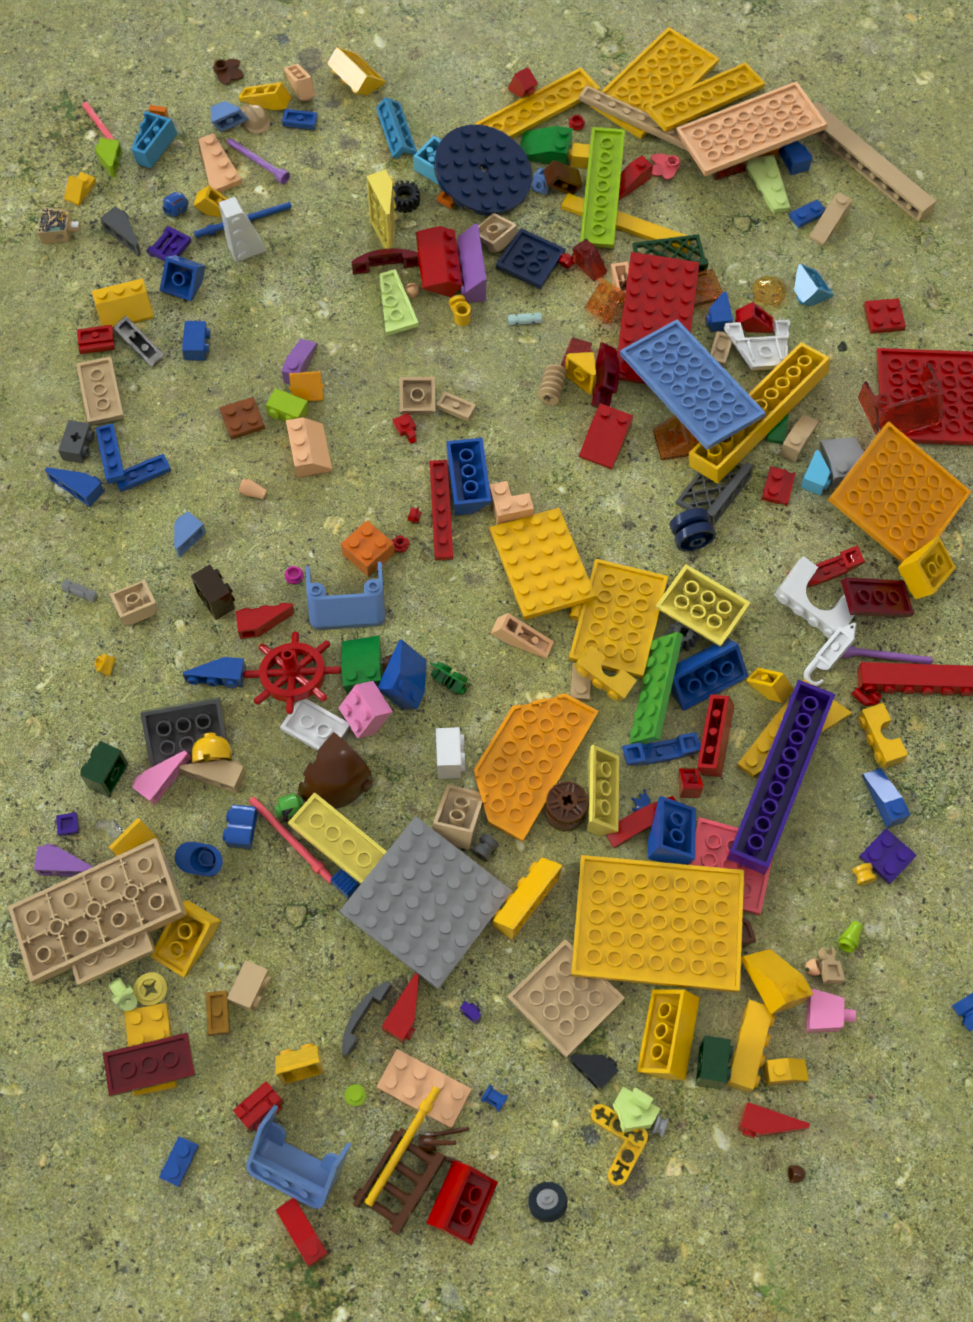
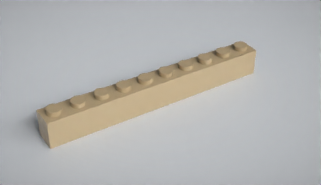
[813,101,936,222]

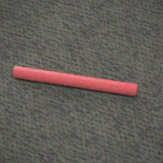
[82,102,115,140]

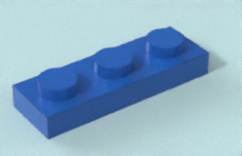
[116,454,171,492]

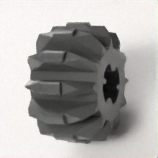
[666,621,699,653]

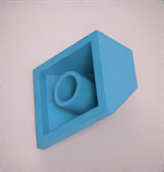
[794,264,834,306]

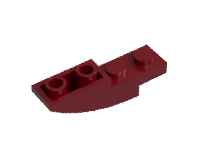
[591,342,619,408]

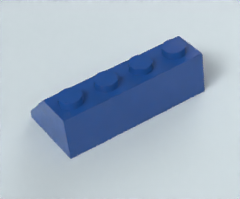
[446,438,491,515]
[671,638,749,711]

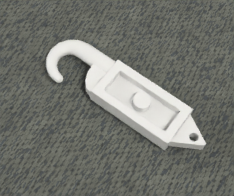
[803,623,857,687]

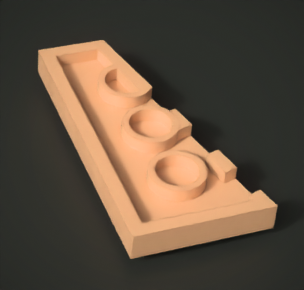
[199,133,242,193]

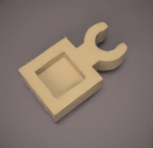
[818,947,845,984]

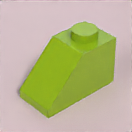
[95,138,123,177]

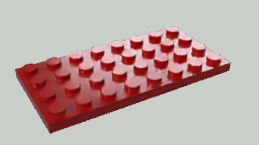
[617,252,699,384]

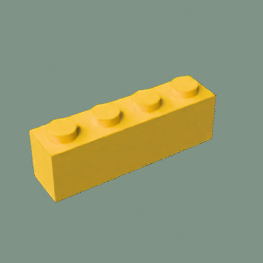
[725,1000,776,1093]

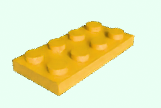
[124,1003,177,1096]

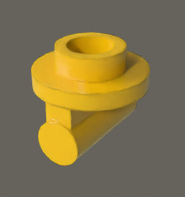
[94,654,115,676]

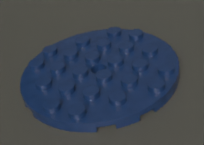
[434,125,532,216]

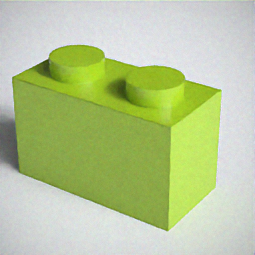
[266,388,309,422]

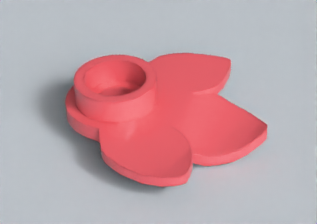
[651,153,680,180]

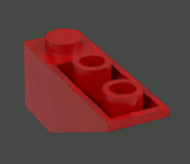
[236,603,295,639]

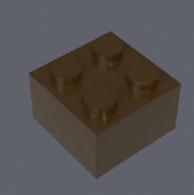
[191,564,235,620]

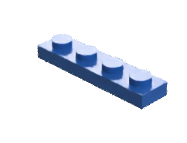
[96,423,126,484]

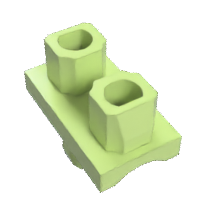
[109,977,137,1011]

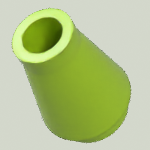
[838,921,863,953]

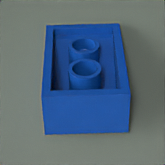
[378,640,427,709]
[647,796,696,865]

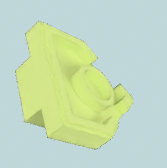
[613,1087,660,1132]

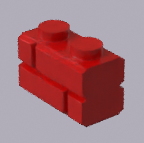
[233,1081,284,1132]

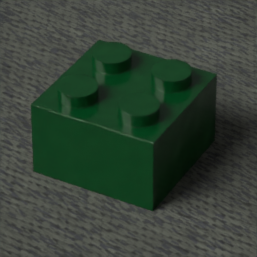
[80,741,129,798]
[695,1035,734,1090]

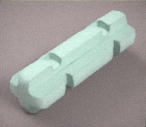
[508,312,542,325]

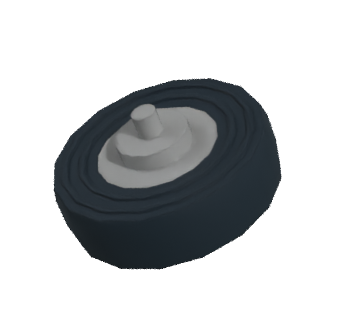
[528,1182,568,1222]

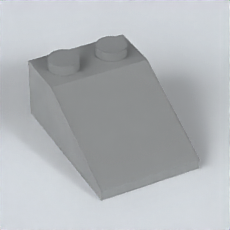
[820,437,863,489]

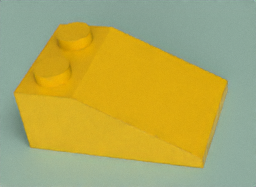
[898,536,956,599]
[151,900,221,978]
[741,949,813,1014]
[275,1043,325,1085]

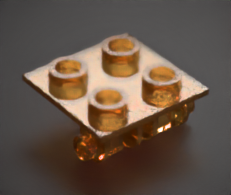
[584,278,627,324]

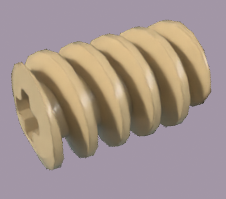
[538,364,567,405]

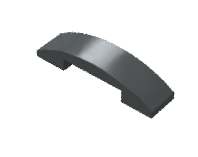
[342,981,392,1059]

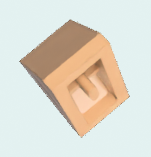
[611,261,629,296]

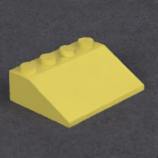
[366,170,397,249]
[655,564,751,647]

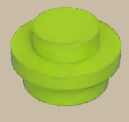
[345,1084,366,1107]

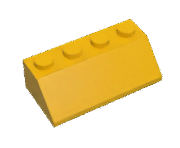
[492,857,562,940]
[637,990,700,1081]

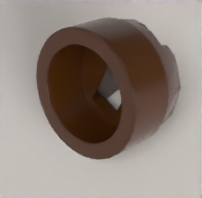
[788,1165,806,1183]

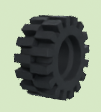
[393,180,420,213]

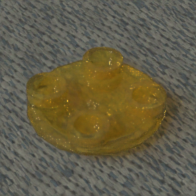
[752,276,786,306]

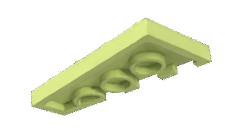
[741,155,790,213]
[379,269,419,337]

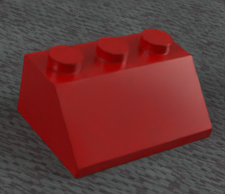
[426,1160,498,1245]

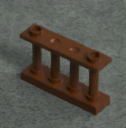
[353,1127,446,1236]

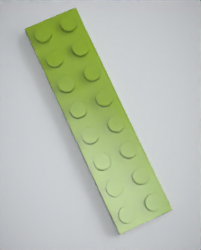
[580,127,625,249]

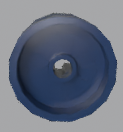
[669,508,716,552]

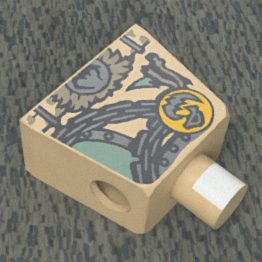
[38,207,81,244]

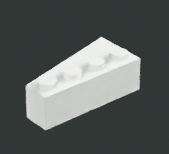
[219,197,267,262]

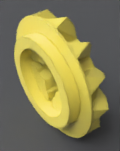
[133,972,168,1006]

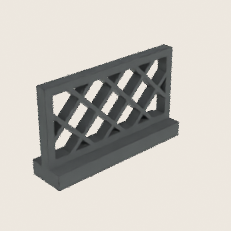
[676,462,753,527]

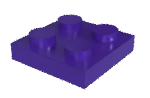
[859,828,917,885]

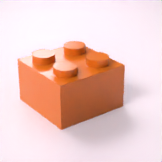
[341,520,395,577]

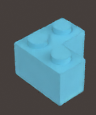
[413,135,441,185]

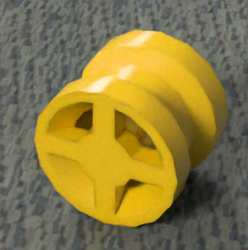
[852,863,877,886]

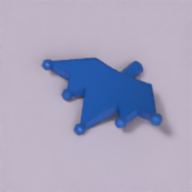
[631,789,651,812]

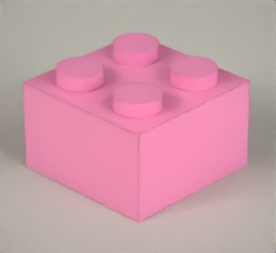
[339,681,393,739]

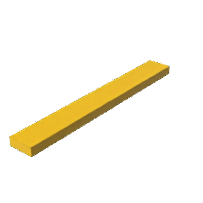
[561,193,692,253]

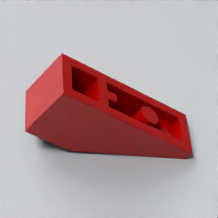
[618,155,653,201]
[381,973,419,1044]
[737,1102,810,1139]
[275,1198,329,1268]

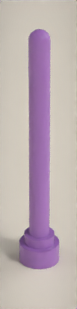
[227,138,290,184]
[841,645,933,664]

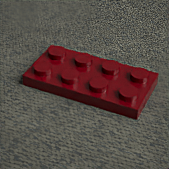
[841,577,914,618]
[103,1033,196,1097]

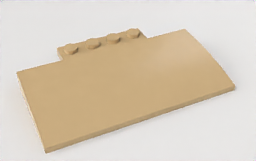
[8,838,187,986]

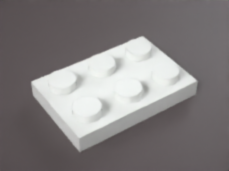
[280,699,350,751]

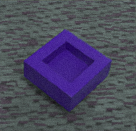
[56,812,80,837]
[460,1001,481,1025]

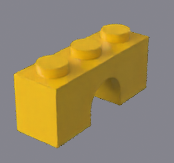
[573,645,637,701]
[858,703,908,768]

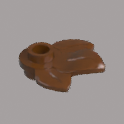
[213,58,244,84]

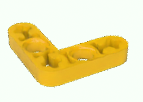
[590,1104,648,1186]

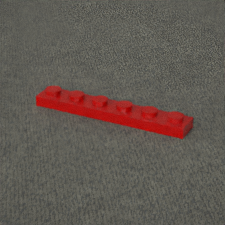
[429,460,453,561]

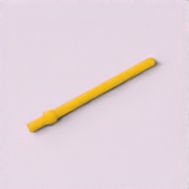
[364,1086,441,1207]

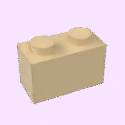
[227,960,271,1012]

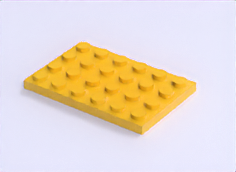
[489,508,596,620]
[568,558,668,679]

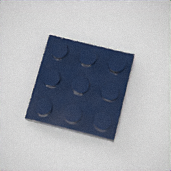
[496,228,566,289]

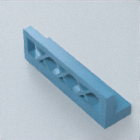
[376,97,417,159]

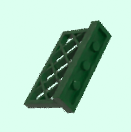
[632,234,708,275]

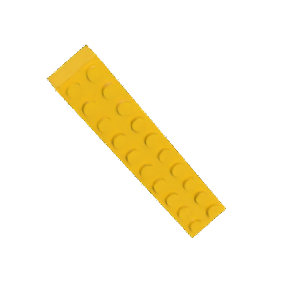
[689,342,830,484]

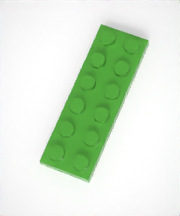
[629,632,683,744]

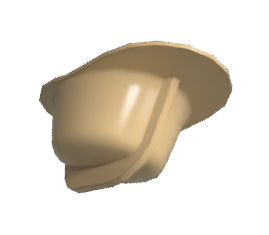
[240,105,270,134]

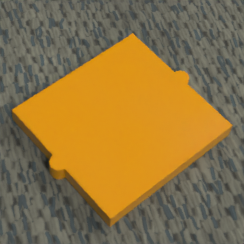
[289,371,324,401]

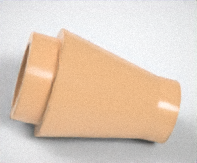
[238,478,267,500]

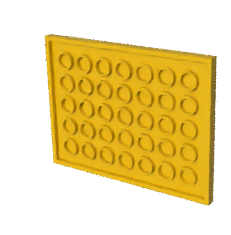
[571,855,744,993]

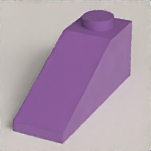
[282,339,317,384]
[34,844,93,877]

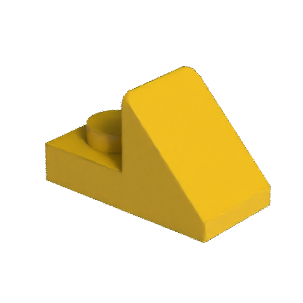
[64,172,96,206]

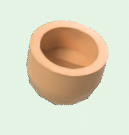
[405,283,419,298]
[805,958,821,976]

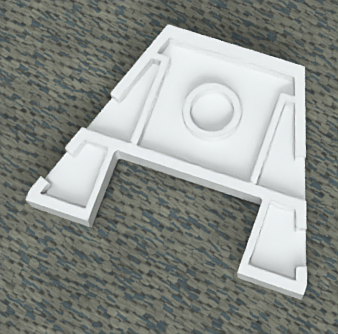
[724,320,790,371]

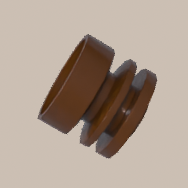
[545,781,588,832]

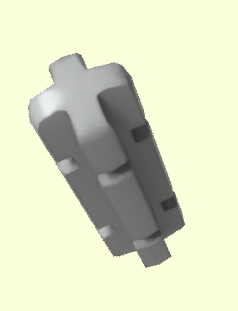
[61,580,98,602]

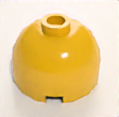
[192,733,232,763]

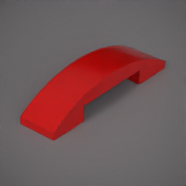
[787,545,865,588]
[606,796,676,849]

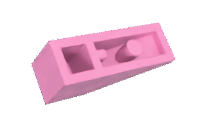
[132,751,192,805]

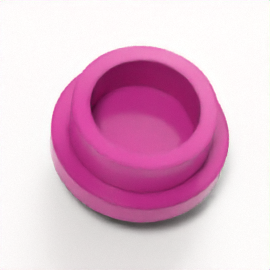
[285,566,303,584]

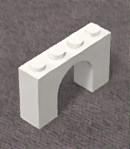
[774,556,854,638]

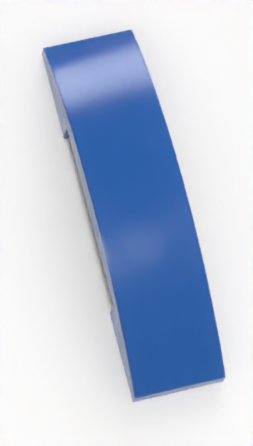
[622,732,701,766]

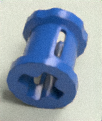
[481,1084,508,1112]

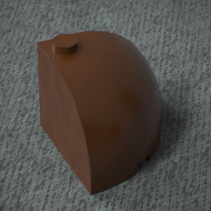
[298,732,373,809]

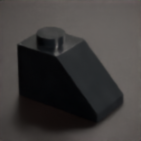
[569,1055,619,1092]

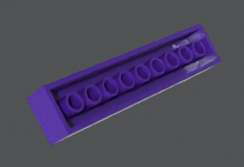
[726,679,835,875]

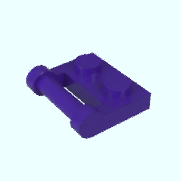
[146,226,192,262]

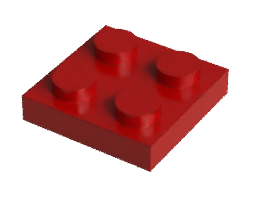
[864,298,906,334]

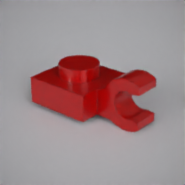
[392,413,417,444]

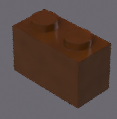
[543,160,583,195]

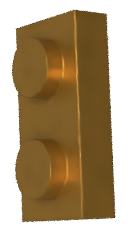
[206,990,230,1036]

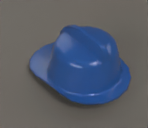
[175,842,223,877]

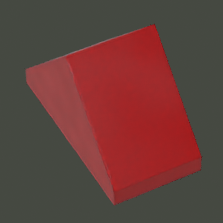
[679,768,703,798]

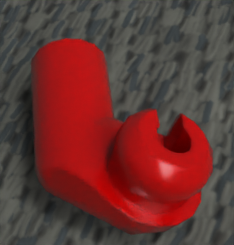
[851,687,882,706]

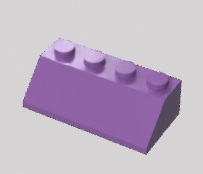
[457,224,486,303]

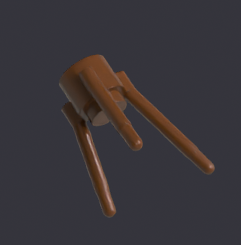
[418,1127,470,1163]

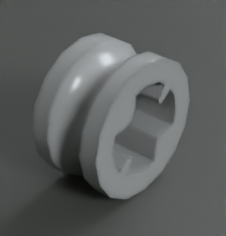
[652,1115,668,1137]

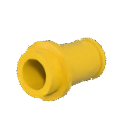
[569,604,583,621]

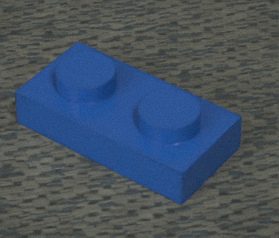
[282,109,318,130]
[789,199,826,229]
[159,1136,199,1187]

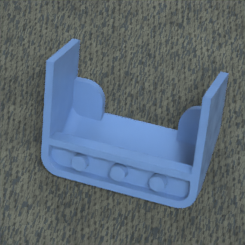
[306,562,385,630]
[246,1105,351,1209]

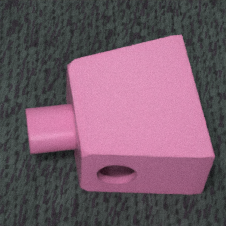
[806,989,856,1033]

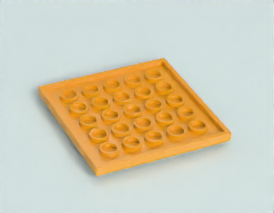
[828,421,972,562]

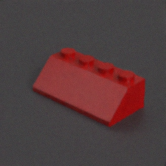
[415,226,462,298]

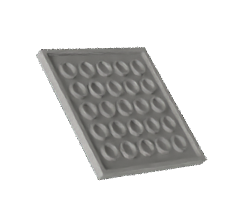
[339,816,512,989]

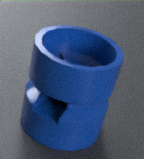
[951,993,973,1032]

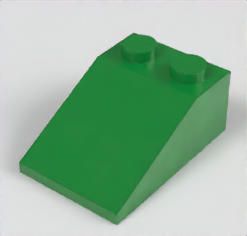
[520,126,573,165]
[341,635,384,695]

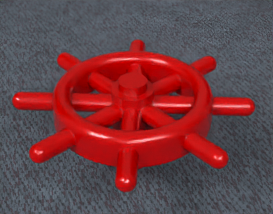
[243,631,342,715]

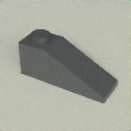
[100,206,141,256]
[113,315,164,367]

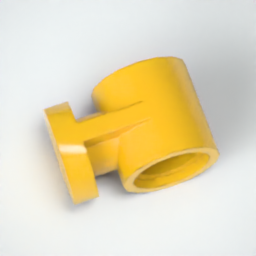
[449,295,471,326]

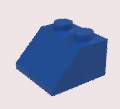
[160,255,206,301]

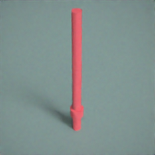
[249,797,333,884]

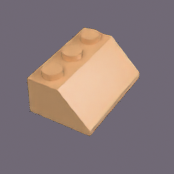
[286,417,333,478]

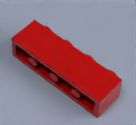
[697,695,735,777]

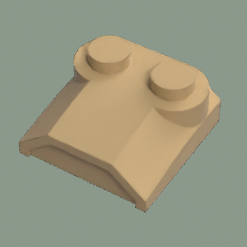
[478,213,518,253]
[399,377,436,415]
[109,579,158,625]

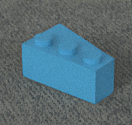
[131,111,177,168]

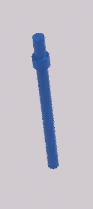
[194,201,292,238]

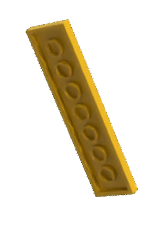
[645,62,765,132]
[475,67,600,139]

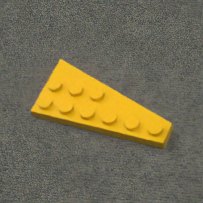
[737,679,852,778]

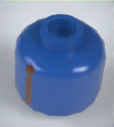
[162,192,188,218]

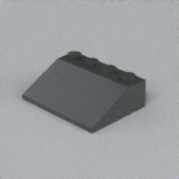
[140,696,228,768]

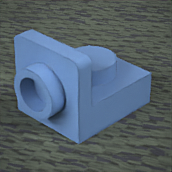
[531,167,549,195]

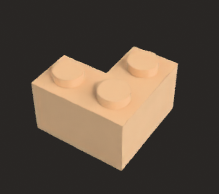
[489,481,534,525]

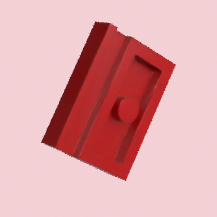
[77,325,115,354]
[761,466,796,506]

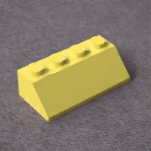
[587,745,619,836]

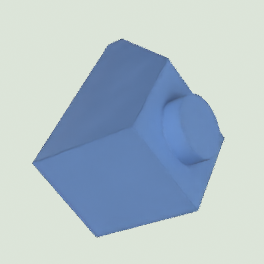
[211,101,248,132]
[174,511,206,557]

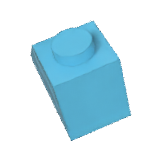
[800,450,831,496]

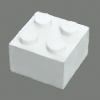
[436,727,465,779]

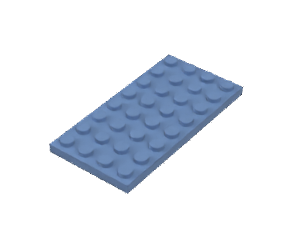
[620,319,766,450]

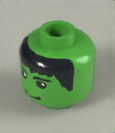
[274,793,304,822]

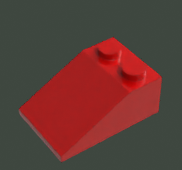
[579,403,634,469]

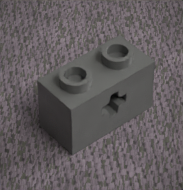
[58,420,94,463]

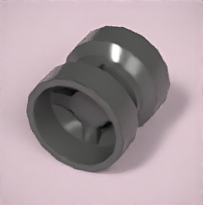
[471,834,499,862]

